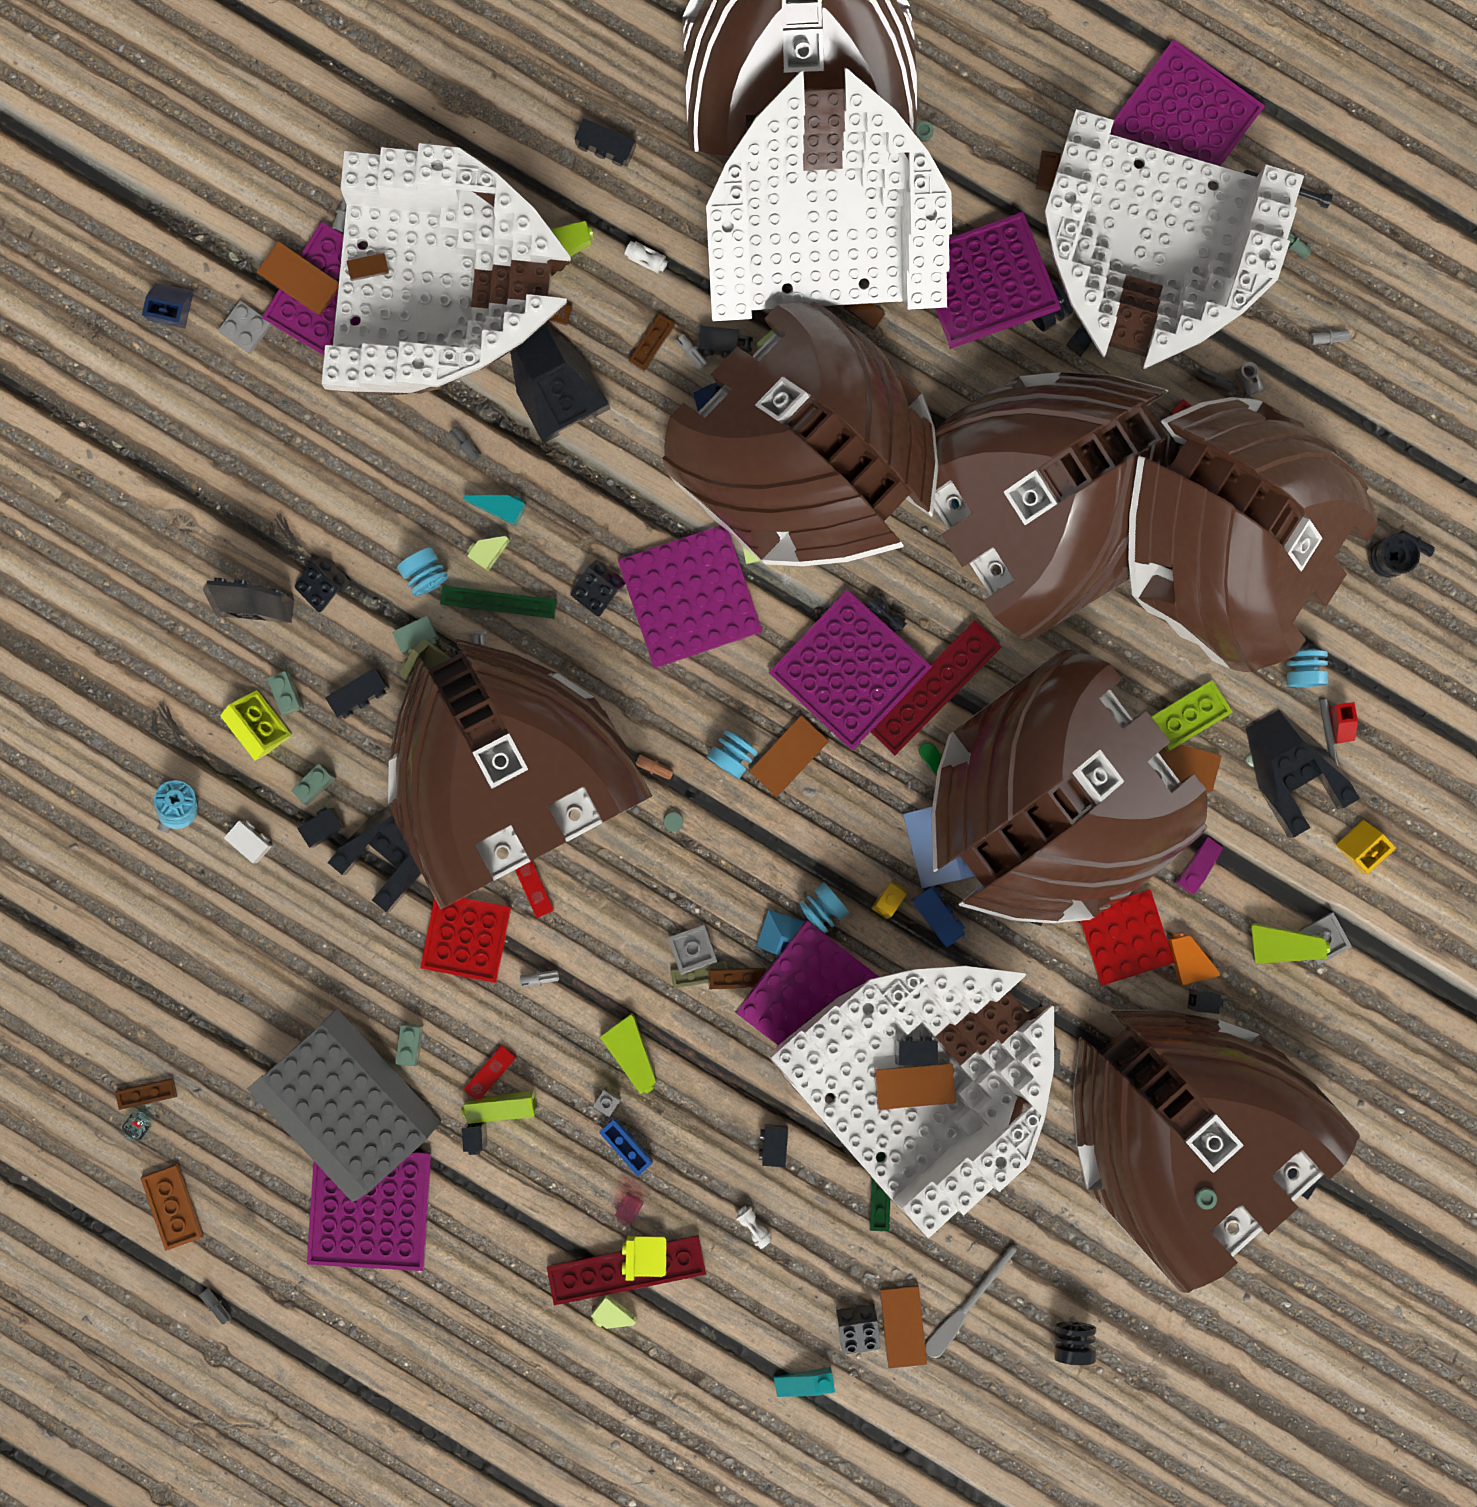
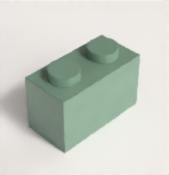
[392,616,439,656]
[267,671,304,715]
[291,764,336,805]
[396,1023,423,1067]

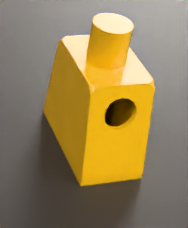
[871,878,907,919]

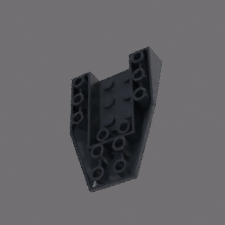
[510,323,610,444]
[203,578,294,623]

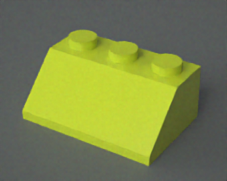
[220,690,292,761]

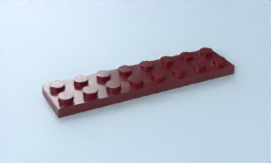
[870,620,1002,756]
[546,1235,706,1306]

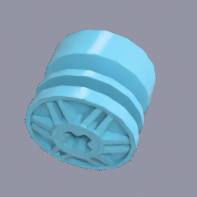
[397,548,449,597]
[1286,649,1329,687]
[707,730,758,779]
[153,780,198,829]
[799,882,850,934]

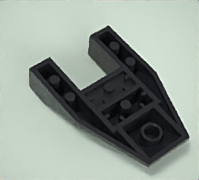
[1245,710,1360,838]
[327,807,422,912]

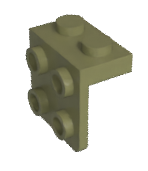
[399,639,451,680]

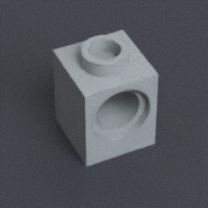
[593,1088,621,1117]

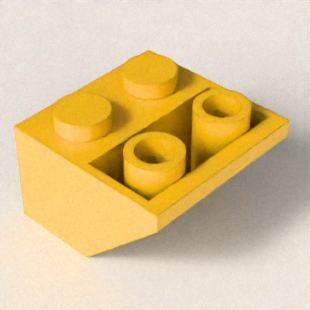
[1335,820,1396,874]

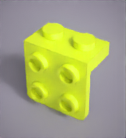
[622,1236,666,1281]

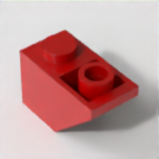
[1329,702,1358,744]

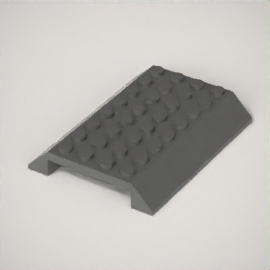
[247,1009,441,1202]

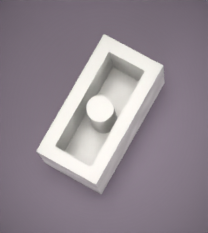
[224,821,272,863]

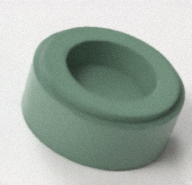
[917,121,934,142]
[664,813,683,832]
[1195,1187,1217,1209]

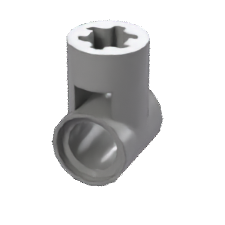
[1236,362,1264,396]

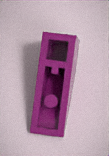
[1174,837,1223,895]

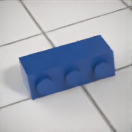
[911,887,965,948]
[599,1117,653,1176]

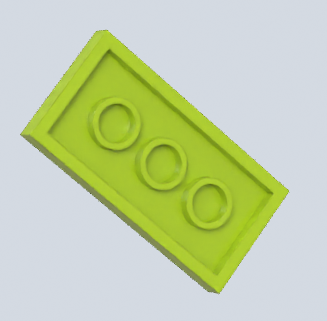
[1151,680,1233,752]

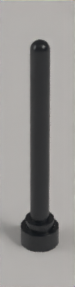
[1243,170,1333,209]

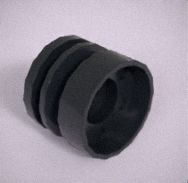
[1032,280,1073,332]
[1368,533,1420,578]
[1054,1321,1096,1365]

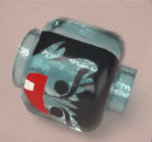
[122,1111,152,1142]

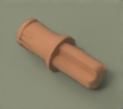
[636,754,674,779]

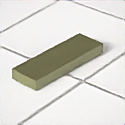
[670,960,729,989]

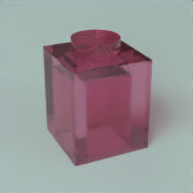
[615,1192,644,1225]

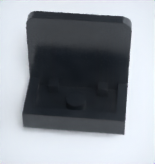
[294,556,351,612]
[570,560,626,617]
[836,1304,881,1354]

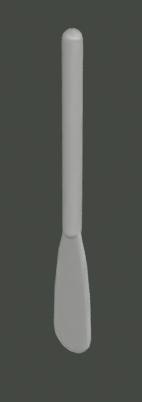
[925,1245,1017,1358]

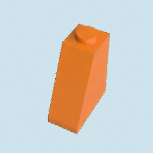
[1167,932,1220,985]

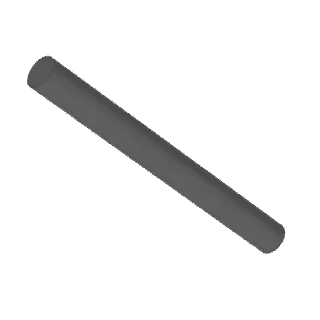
[1319,699,1339,767]

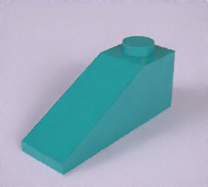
[463,495,526,527]
[774,1367,835,1397]

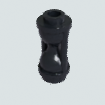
[867,595,907,632]

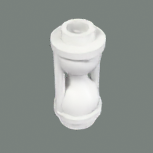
[624,241,668,274]
[735,1206,773,1249]

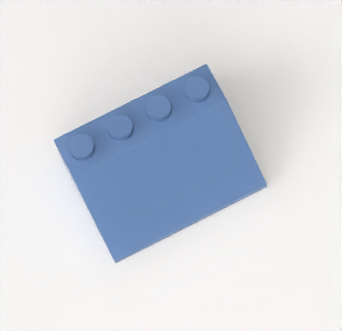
[903,807,975,888]

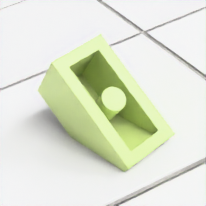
[467,536,510,572]
[591,1295,637,1329]

